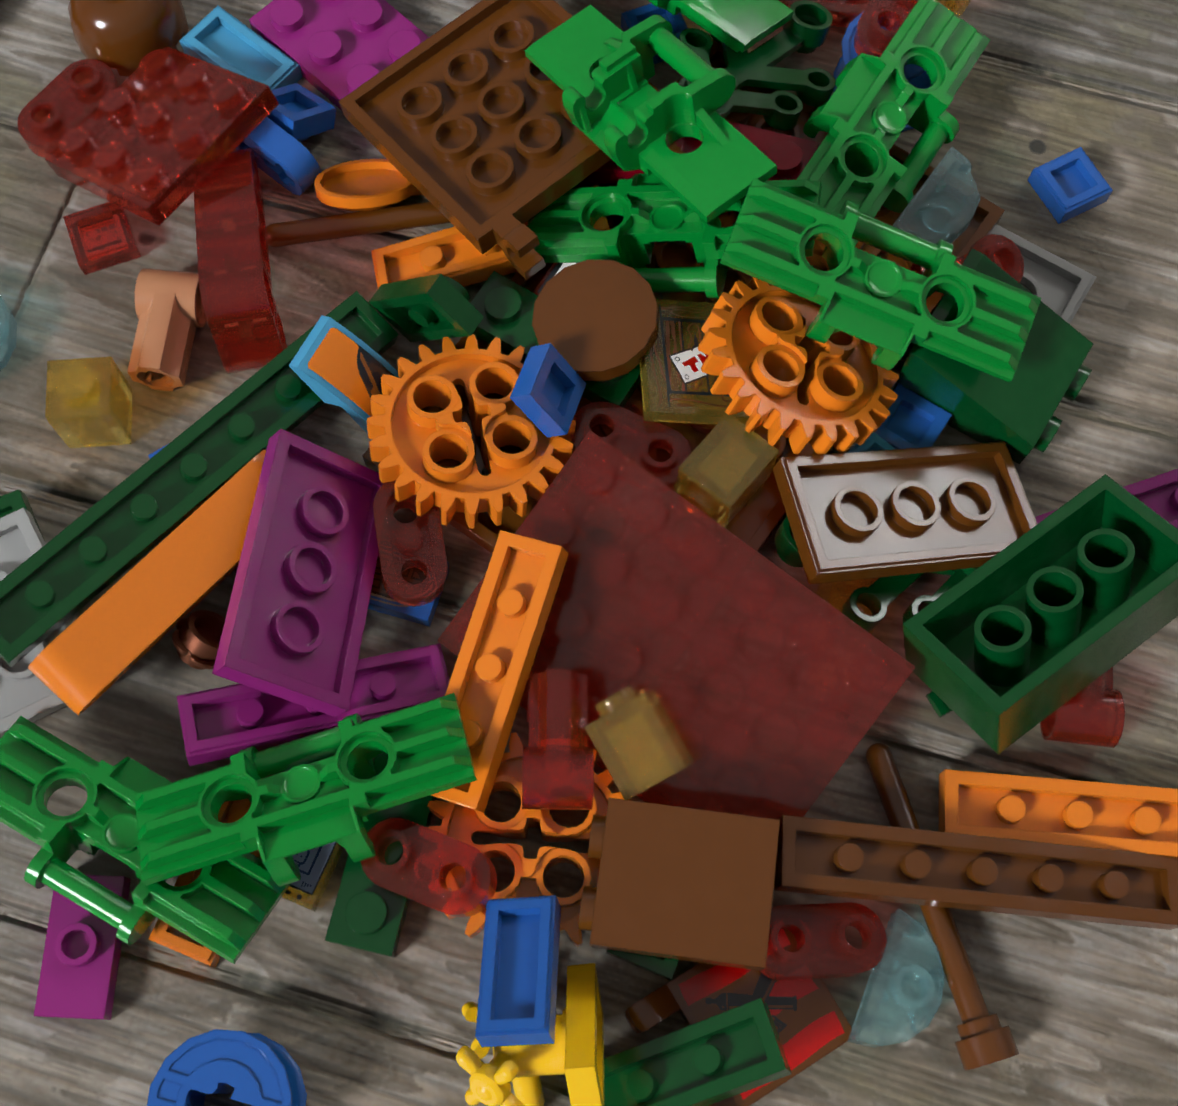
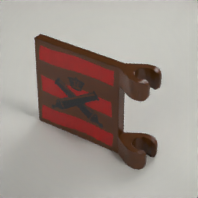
[625,912,856,1106]

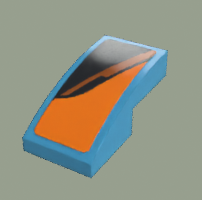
[289,315,399,434]

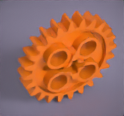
[698,277,899,455]
[367,334,576,529]
[421,731,633,947]

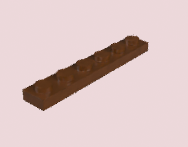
[774,815,1178,930]

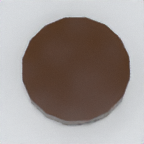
[532,260,660,381]

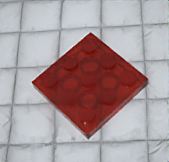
[45,46,279,226]

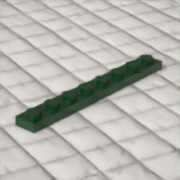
[0,291,399,667]

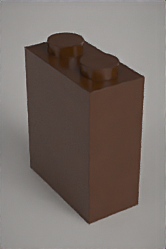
[578,798,780,971]

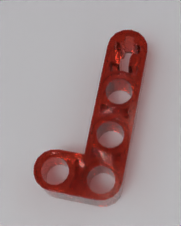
[192,148,287,374]

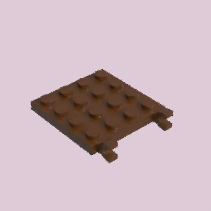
[338,0,685,280]

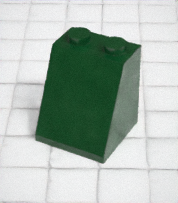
[893,248,1093,464]

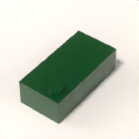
[903,474,1178,754]

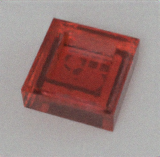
[63,198,142,275]

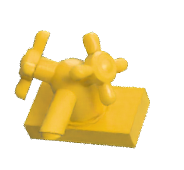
[456,963,604,1106]

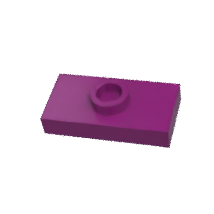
[34,875,131,1020]

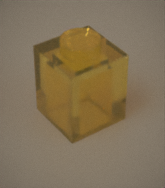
[45,356,132,448]
[675,414,779,529]
[584,686,694,800]

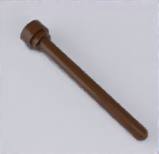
[263,202,451,247]
[866,743,1019,1071]

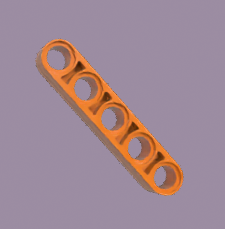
[28,449,266,715]

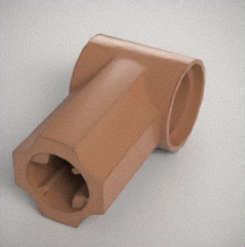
[127,268,211,391]

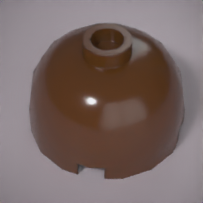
[68,0,189,77]

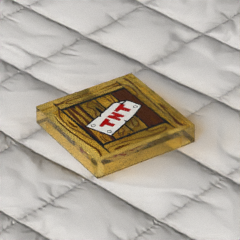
[639,299,763,427]

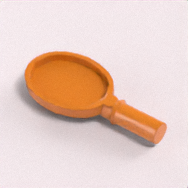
[314,159,423,211]

